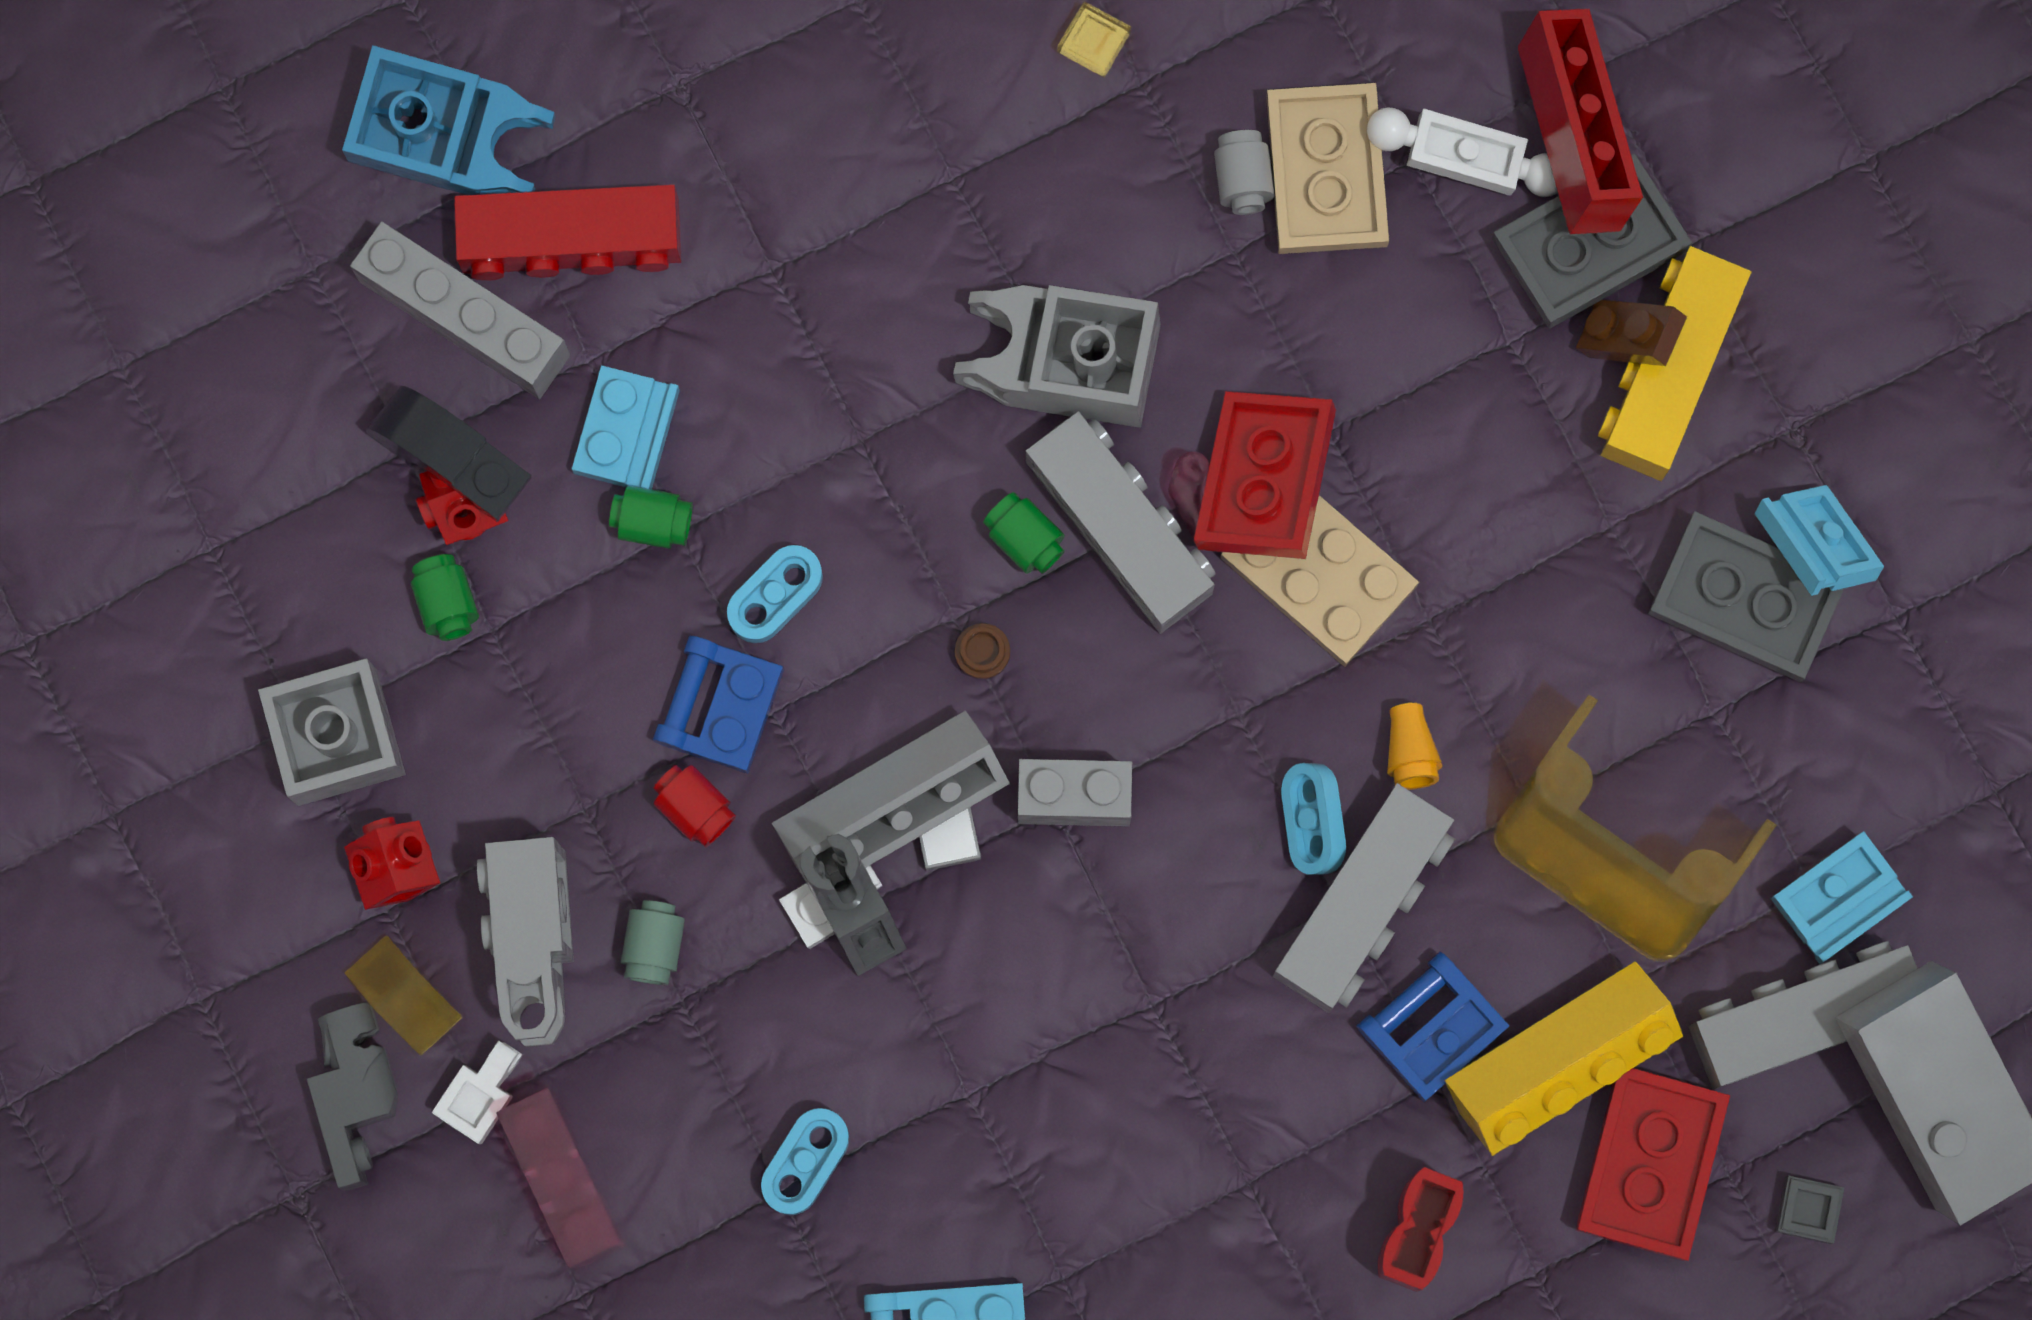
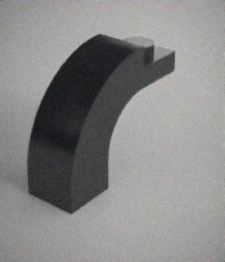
[366,386,532,522]

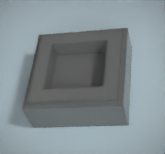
[1775,1176,1844,1244]

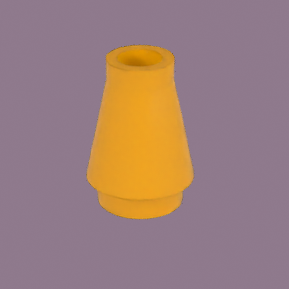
[1387,703,1443,790]

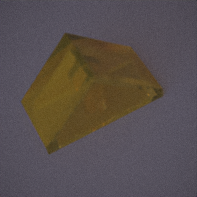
[345,935,463,1055]

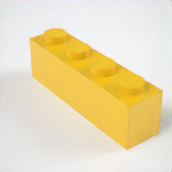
[1598,246,1752,482]
[1445,961,1683,1156]

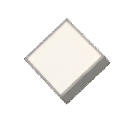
[919,807,981,871]

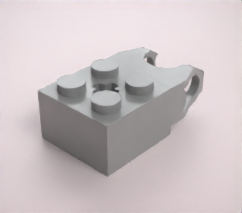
[953,285,1161,428]
[477,837,574,1047]

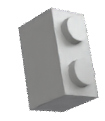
[1018,759,1132,827]

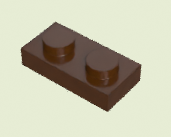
[1576,300,1687,366]

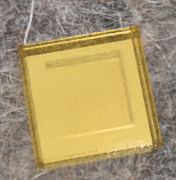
[1057,1,1131,78]

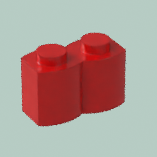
[1378,1167,1464,1292]

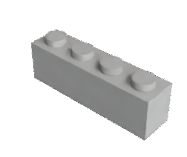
[350,221,571,400]
[1026,411,1216,634]
[772,710,1010,895]
[1273,783,1455,1013]
[1688,941,1917,1090]

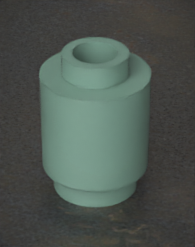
[621,900,685,985]

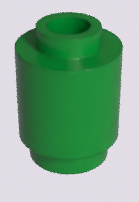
[609,485,693,549]
[983,492,1065,574]
[410,554,479,641]

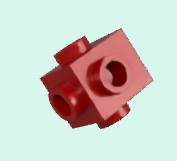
[416,471,509,545]
[344,817,440,910]

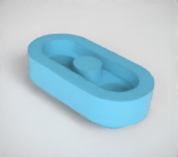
[727,545,823,643]
[1281,763,1346,874]
[761,1108,849,1215]

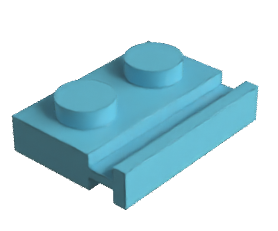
[572,365,680,489]
[1755,485,1884,596]
[1770,831,1913,964]

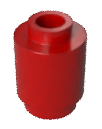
[653,765,736,848]

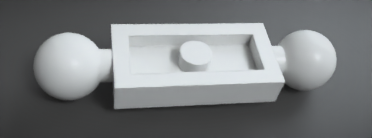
[1367,107,1558,197]

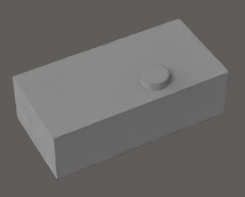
[1835,961,2032,1226]

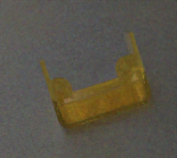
[1494,694,1777,962]

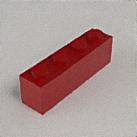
[1518,9,1643,234]
[455,185,681,281]

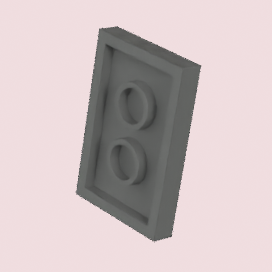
[1492,153,1692,329]
[1648,511,1844,682]

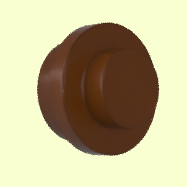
[955,623,1010,679]

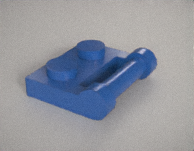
[652,635,784,774]
[1356,952,1509,1102]

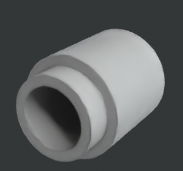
[1214,130,1275,215]

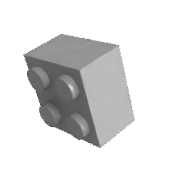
[258,658,406,806]

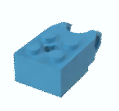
[342,45,556,195]

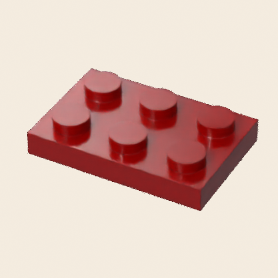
[1194,391,1336,559]
[1575,1068,1730,1262]

